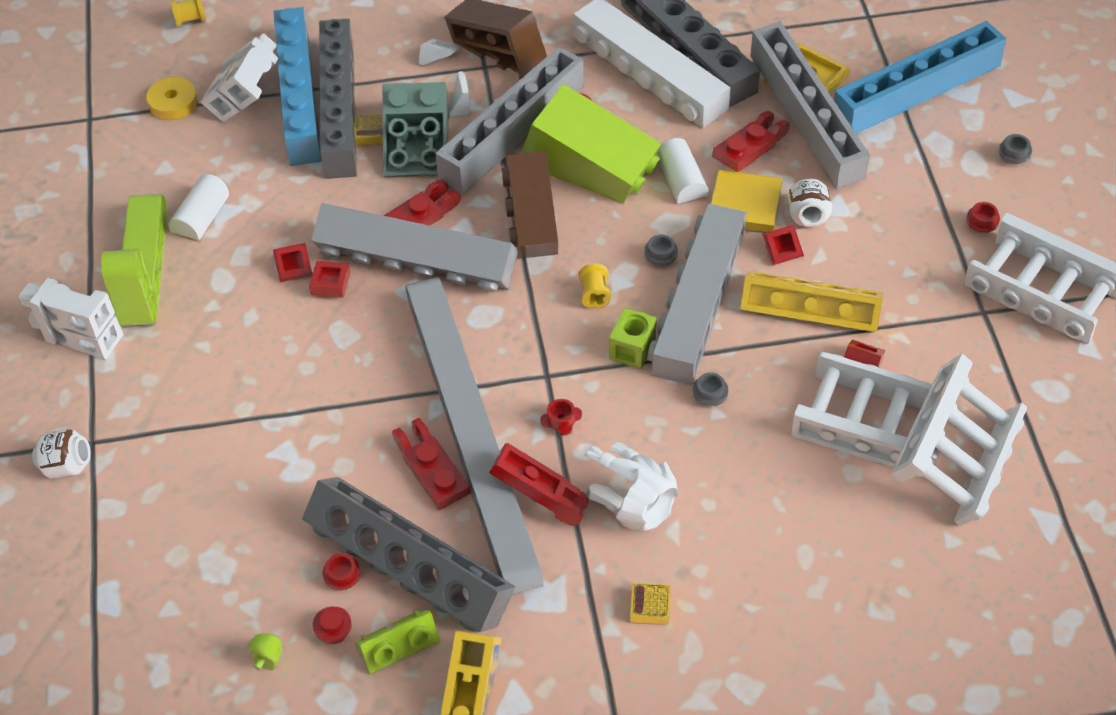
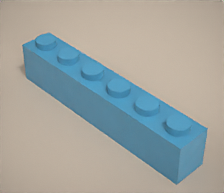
[273,7,322,166]
[834,21,1007,134]

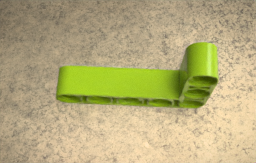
[101,194,167,326]

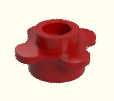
[540,399,582,435]

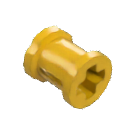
[170,0,206,27]
[578,263,611,309]

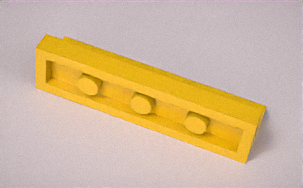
[740,270,884,332]

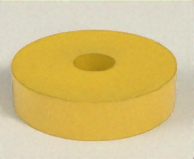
[146,77,198,120]

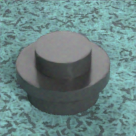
[999,134,1032,164]
[644,234,678,266]
[693,372,728,406]

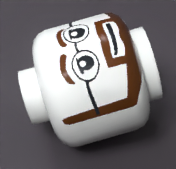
[787,178,832,228]
[32,429,90,479]

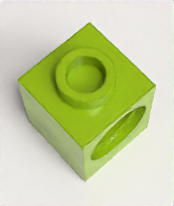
[609,308,657,369]

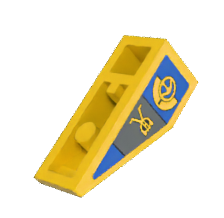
[441,630,502,715]

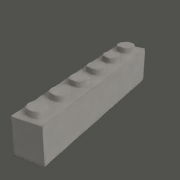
[750,21,870,189]
[435,46,584,195]
[311,203,518,292]
[648,203,747,385]

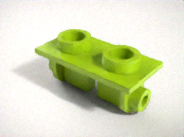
[355,610,440,674]

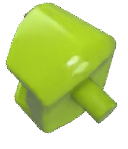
[248,633,283,670]

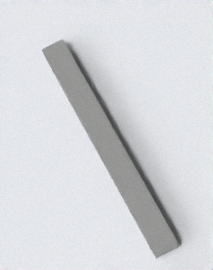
[405,277,543,595]

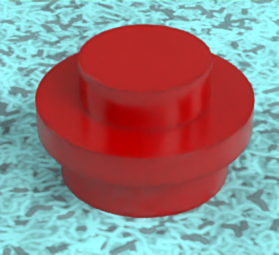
[966,202,1000,233]
[322,553,361,590]
[312,606,352,644]

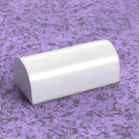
[657,138,708,204]
[168,174,229,240]

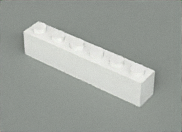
[573,0,730,128]

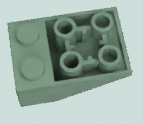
[382,82,449,177]

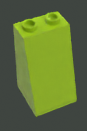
[522,84,662,204]

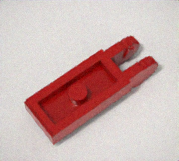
[712,110,790,173]
[383,179,461,226]
[392,418,471,510]
[488,443,589,526]

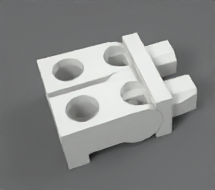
[201,34,278,122]
[19,278,123,360]

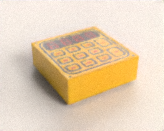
[355,114,383,145]
[630,583,671,625]

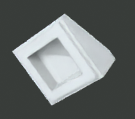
[418,39,460,65]
[449,71,471,118]

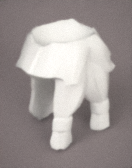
[585,442,679,531]

